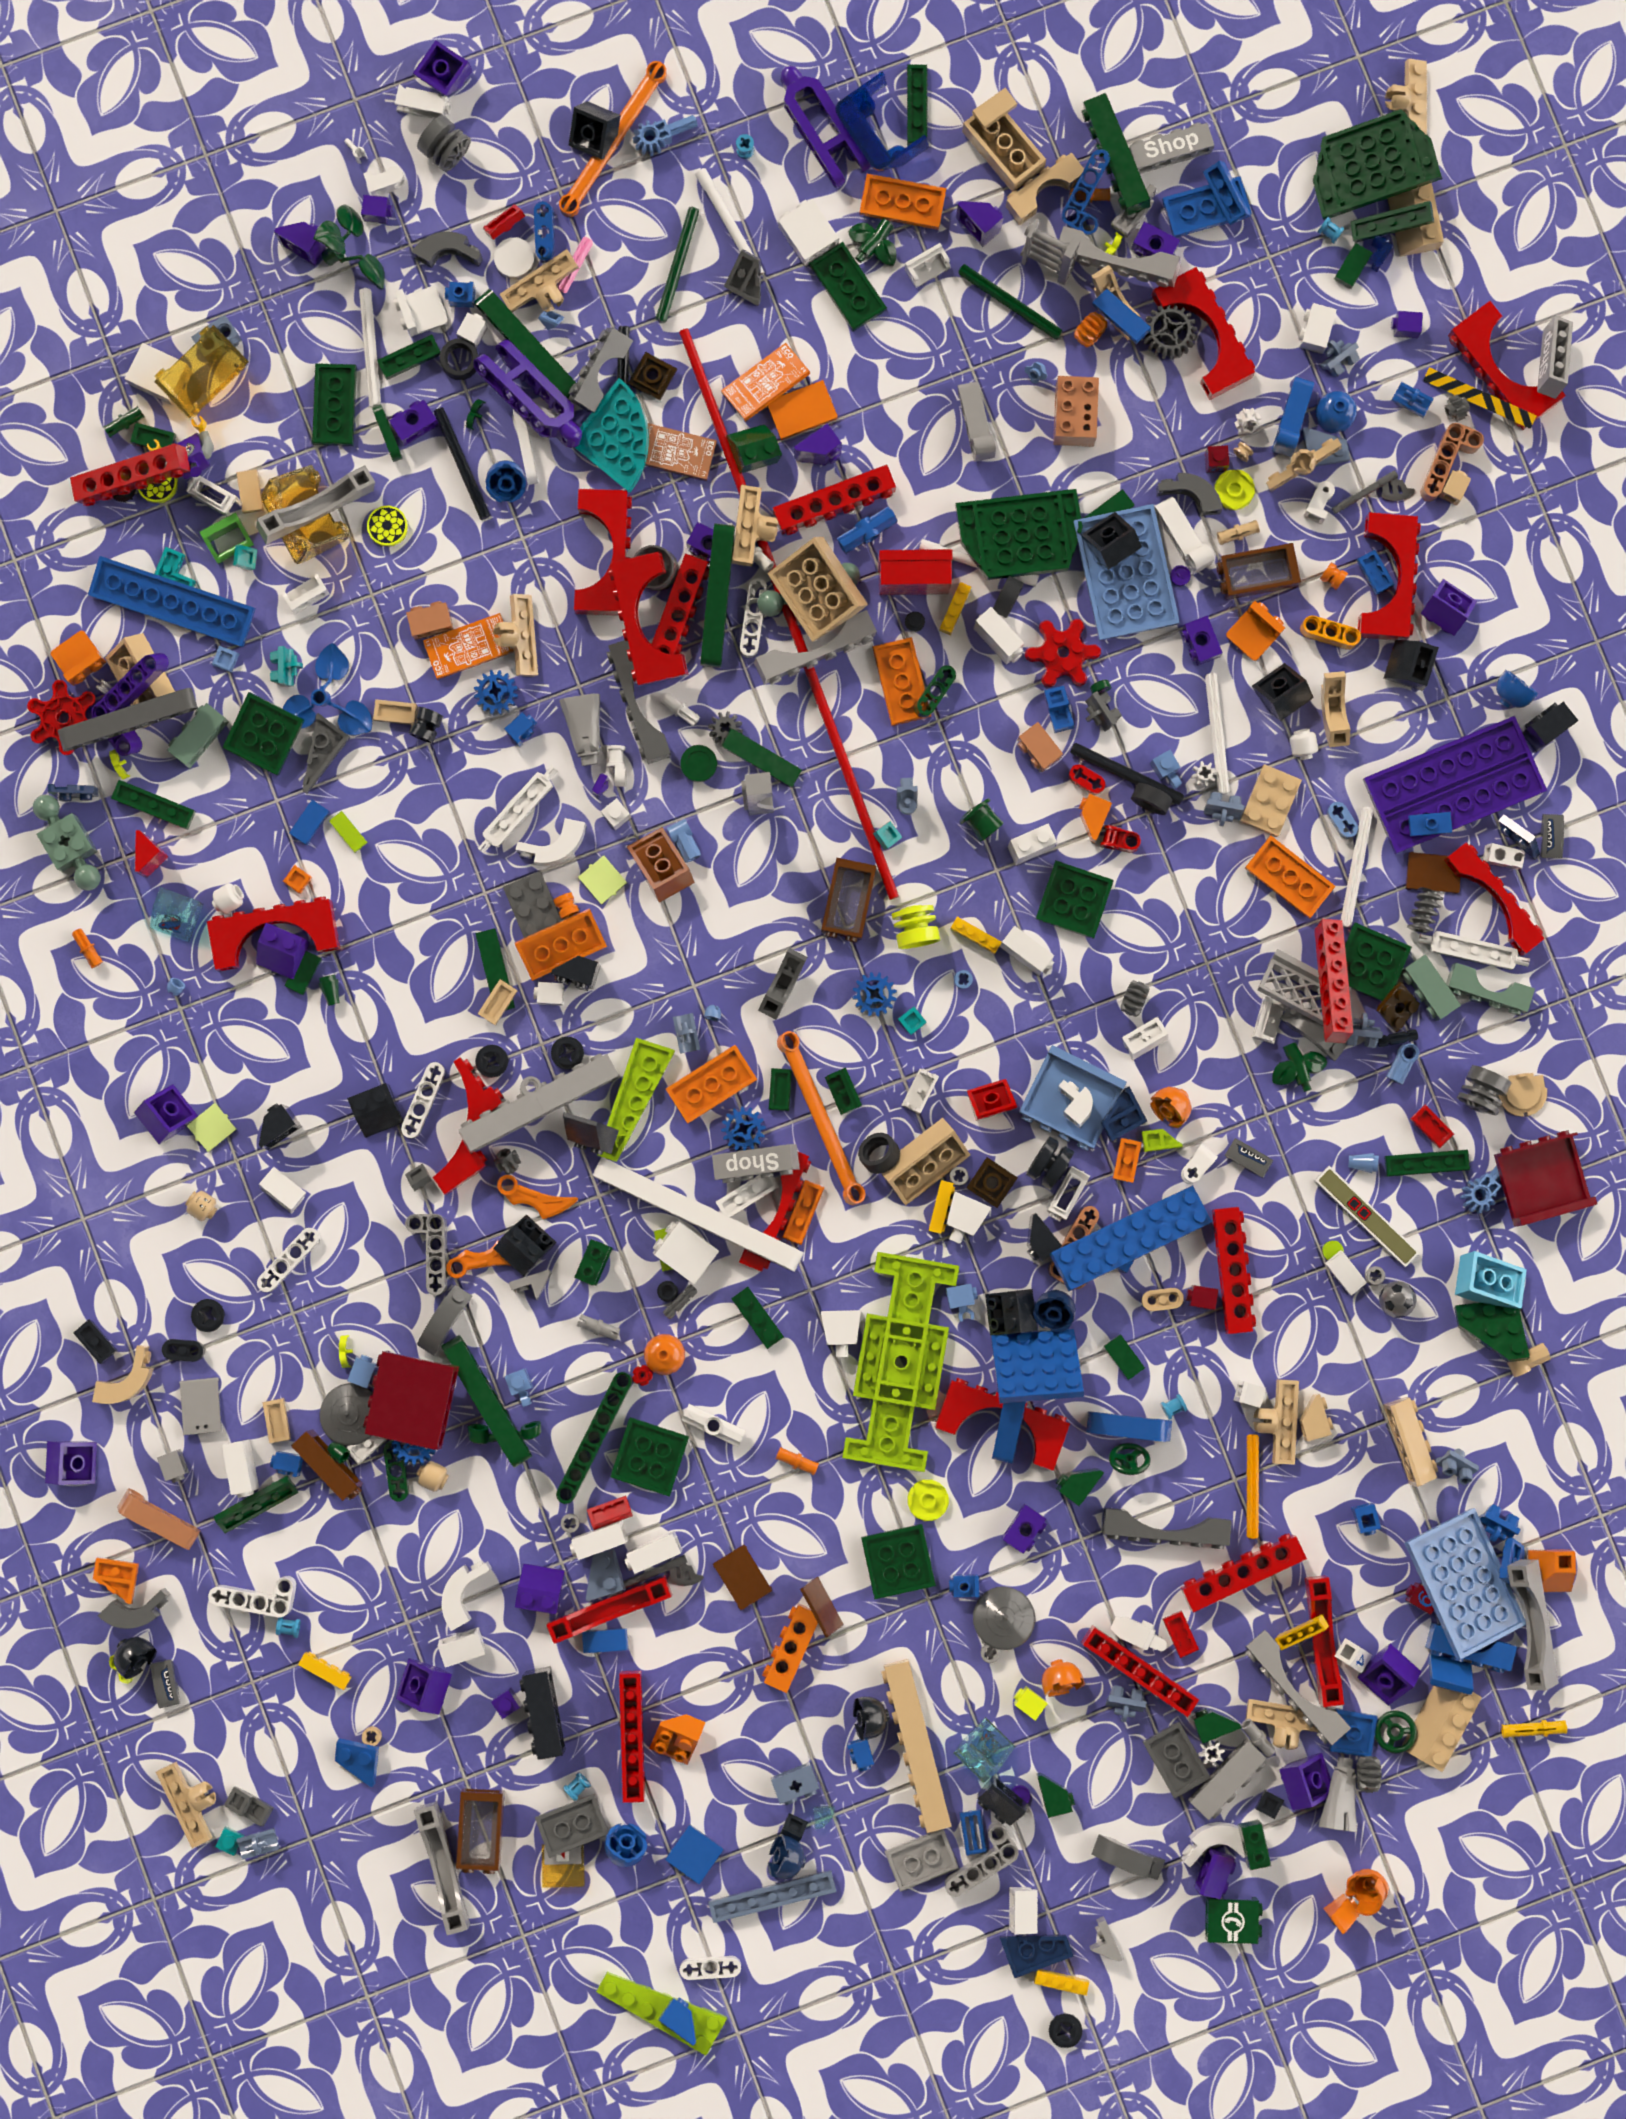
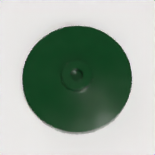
[680,745,717,782]

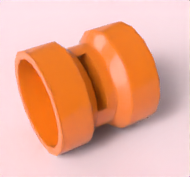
[1320,562,1348,590]
[553,892,580,919]

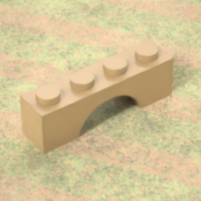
[1005,152,1084,225]

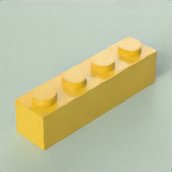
[939,582,972,635]
[950,917,1002,954]
[928,1180,955,1234]
[1275,1615,1329,1651]
[298,1651,352,1690]
[1034,1969,1089,1996]

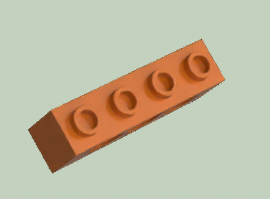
[762,1603,818,1693]

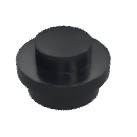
[905,611,925,632]
[657,1281,678,1302]

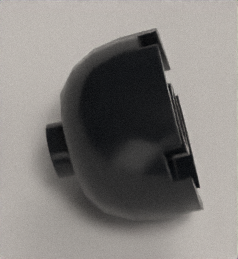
[113,1637,157,1679]
[853,1697,889,1740]

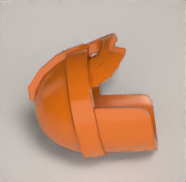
[1345,1869,1389,1916]

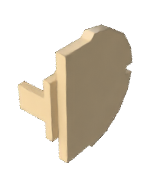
[1497,1073,1547,1117]

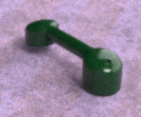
[467,1421,542,1444]

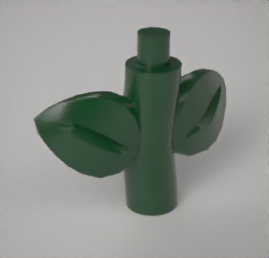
[848,219,896,266]
[1272,1042,1328,1092]

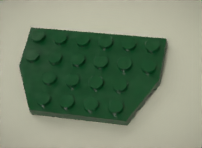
[1313,109,1442,220]
[955,489,1083,580]

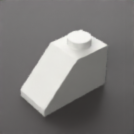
[1233,1380,1267,1408]

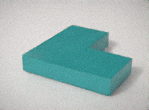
[154,547,196,587]

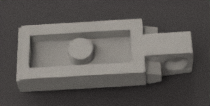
[1111,184,1157,238]

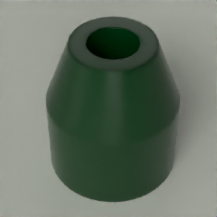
[327,1442,350,1464]

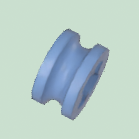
[954,970,973,989]

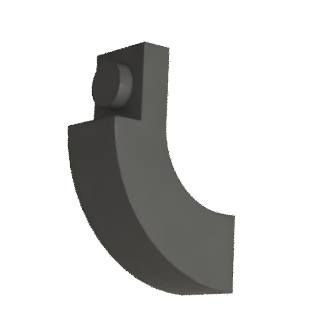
[412,231,483,268]
[1156,473,1223,516]
[758,948,808,1020]
[1280,1007,1347,1061]
[417,1285,472,1356]
[97,1588,170,1629]
[1091,1834,1165,1880]

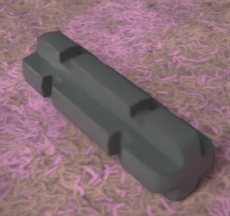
[663,1284,698,1319]

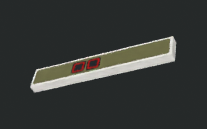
[1314,1166,1420,1267]

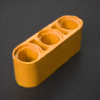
[1300,615,1361,650]

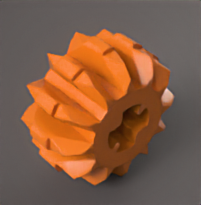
[1074,311,1108,348]

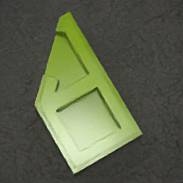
[1141,1129,1183,1152]

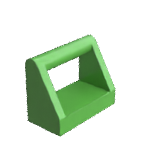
[200,513,254,564]

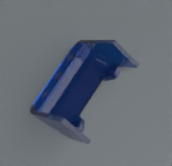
[835,71,929,171]

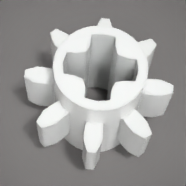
[1235,408,1261,434]
[1191,761,1217,788]
[1198,1741,1225,1766]

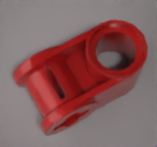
[1100,825,1141,853]

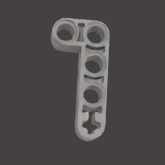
[957,381,996,462]
[405,1214,447,1295]
[945,1822,1018,1897]

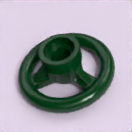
[1109,1443,1151,1475]
[1375,1710,1417,1753]

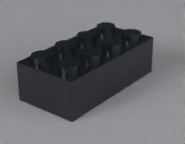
[520,1666,566,1760]

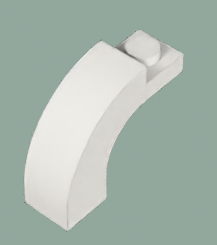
[516,818,587,866]
[442,1561,492,1631]
[1182,1822,1245,1867]

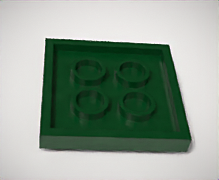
[222,692,305,775]
[1035,860,1114,939]
[1345,922,1412,1002]
[610,1417,690,1497]
[861,1523,936,1600]

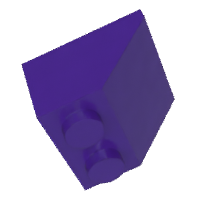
[413,40,472,97]
[956,201,1003,247]
[274,222,327,266]
[794,423,842,466]
[1420,579,1477,636]
[256,923,310,979]
[134,1084,198,1145]
[45,1441,97,1485]
[515,1563,565,1614]
[1357,1643,1422,1706]
[396,1658,452,1715]
[1279,1753,1331,1810]
[1194,1847,1236,1899]

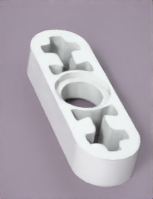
[680,1956,741,1980]

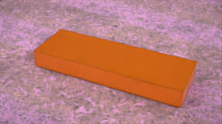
[782,1180,824,1245]

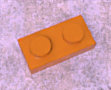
[1112,1138,1142,1183]

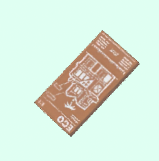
[645,423,717,481]

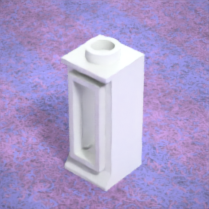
[395,84,451,119]
[186,476,243,517]
[1047,1166,1090,1222]

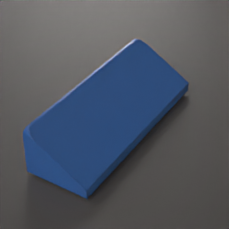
[1203,161,1251,225]

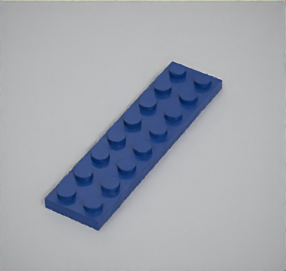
[88,556,256,647]
[1050,1185,1212,1291]

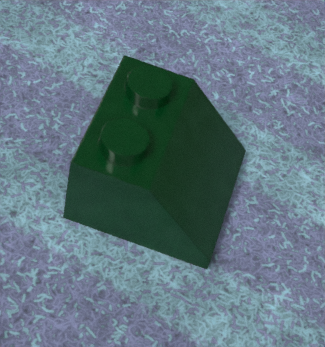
[726,424,782,474]
[1056,1468,1104,1506]

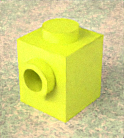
[1013,1686,1048,1721]

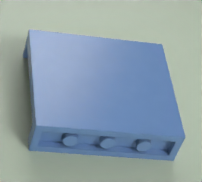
[1018,1045,1127,1151]

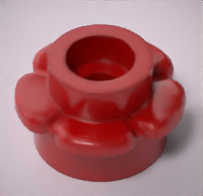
[632,1365,653,1386]

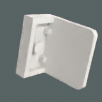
[393,286,448,337]

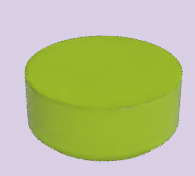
[1322,1241,1344,1260]

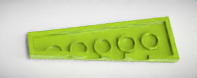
[597,1038,675,1162]
[596,1971,727,2056]

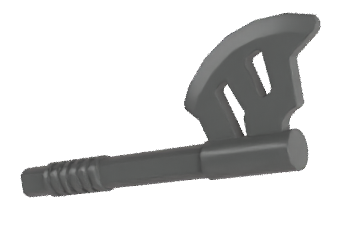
[1332,470,1415,514]
[623,1555,704,1589]

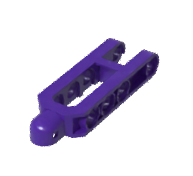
[781,65,871,188]
[473,340,582,448]

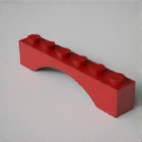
[1444,842,1545,956]
[739,1151,811,1272]
[546,1575,673,1644]
[1304,1575,1344,1707]

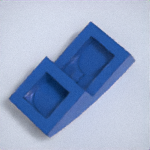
[1044,686,1074,733]
[582,1628,628,1653]

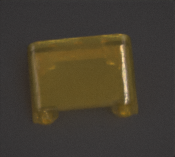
[154,325,249,421]
[261,464,350,564]

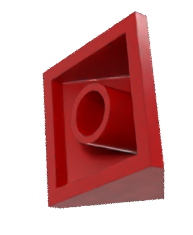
[135,830,169,877]
[967,1079,1017,1121]

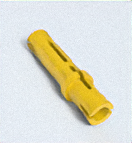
[1501,1720,1567,1738]

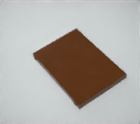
[1406,852,1461,894]
[713,1544,773,1610]
[800,1576,844,1638]

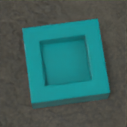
[233,544,257,571]
[873,821,902,850]
[898,1007,927,1036]
[215,1826,245,1856]

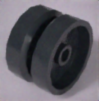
[1025,1136,1074,1190]

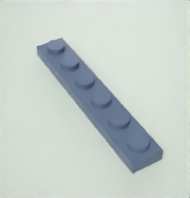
[708,1870,836,1923]

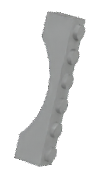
[1059,226,1181,287]
[256,465,375,545]
[754,610,877,685]
[741,772,774,815]
[1507,1559,1559,1691]
[1245,1630,1351,1745]
[414,1801,470,1936]

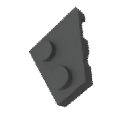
[724,249,761,306]

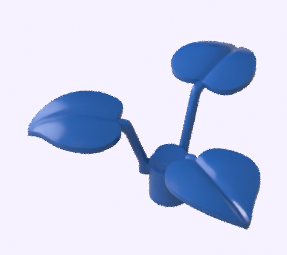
[283,643,372,735]

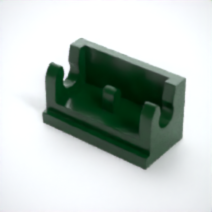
[825,1067,862,1115]

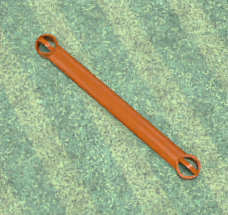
[559,61,667,217]
[777,1031,866,1205]

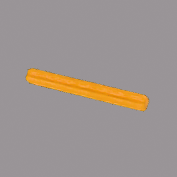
[1247,1434,1259,1539]

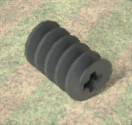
[1407,887,1444,933]

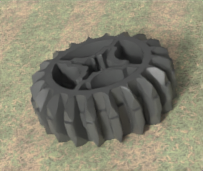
[1144,304,1197,360]

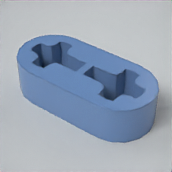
[1327,802,1358,839]

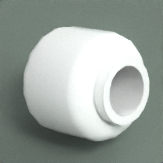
[1290,729,1318,760]
[212,883,244,914]

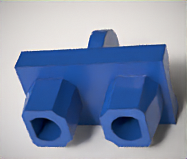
[1391,381,1434,418]
[1479,1504,1521,1542]

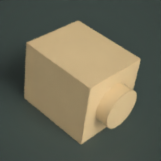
[1439,470,1471,505]

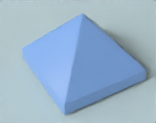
[538,311,564,330]

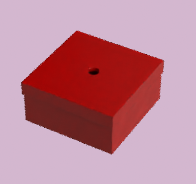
[878,549,953,595]

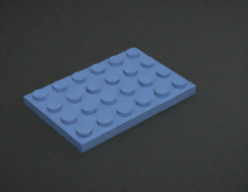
[1073,504,1180,641]
[1404,1508,1526,1660]

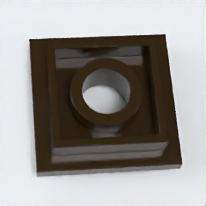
[628,351,678,401]
[1376,982,1420,1032]
[966,1157,1018,1208]

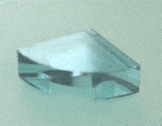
[814,1806,835,1829]

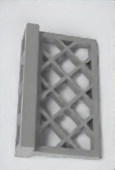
[1257,949,1351,1025]

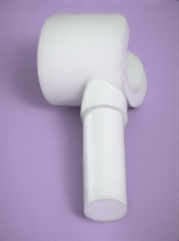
[345,138,368,164]

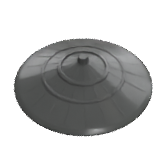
[320,1383,373,1446]
[973,1586,1035,1650]

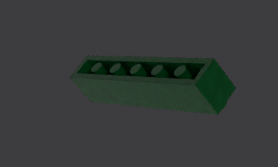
[1081,93,1150,216]

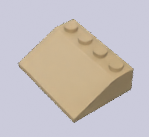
[767,537,868,642]

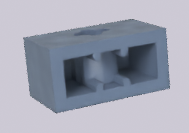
[771,1762,819,1805]

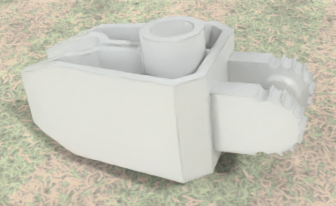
[1110,1617,1168,1653]

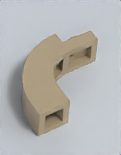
[1091,265,1140,340]
[1321,671,1351,747]
[92,1345,154,1404]

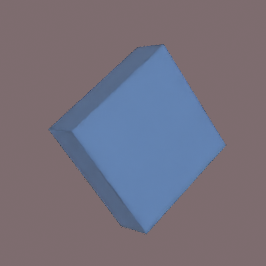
[212,646,240,673]

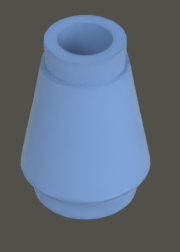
[1348,1153,1379,1174]

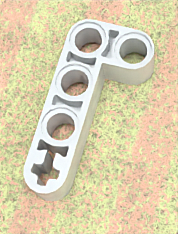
[1154,497,1214,575]
[208,1576,296,1617]

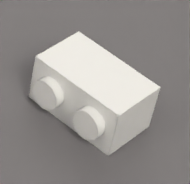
[1298,303,1337,354]

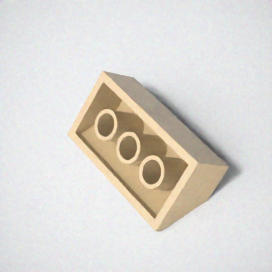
[1387,183,1444,257]
[105,633,175,728]
[881,1118,970,1206]
[1383,1397,1438,1487]
[1402,1685,1482,1772]

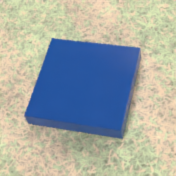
[1428,1653,1474,1695]
[1329,1708,1378,1757]
[665,1824,724,1884]

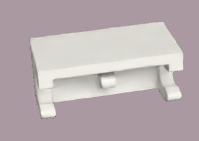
[905,243,951,288]
[282,574,330,615]
[1252,997,1285,1044]
[1122,1017,1168,1060]
[901,1069,939,1115]
[259,1167,306,1214]
[438,1627,485,1668]
[1009,1887,1038,1934]

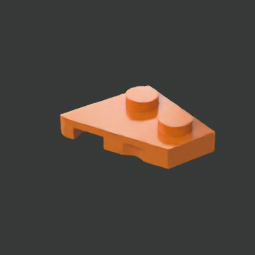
[93,1557,139,1604]

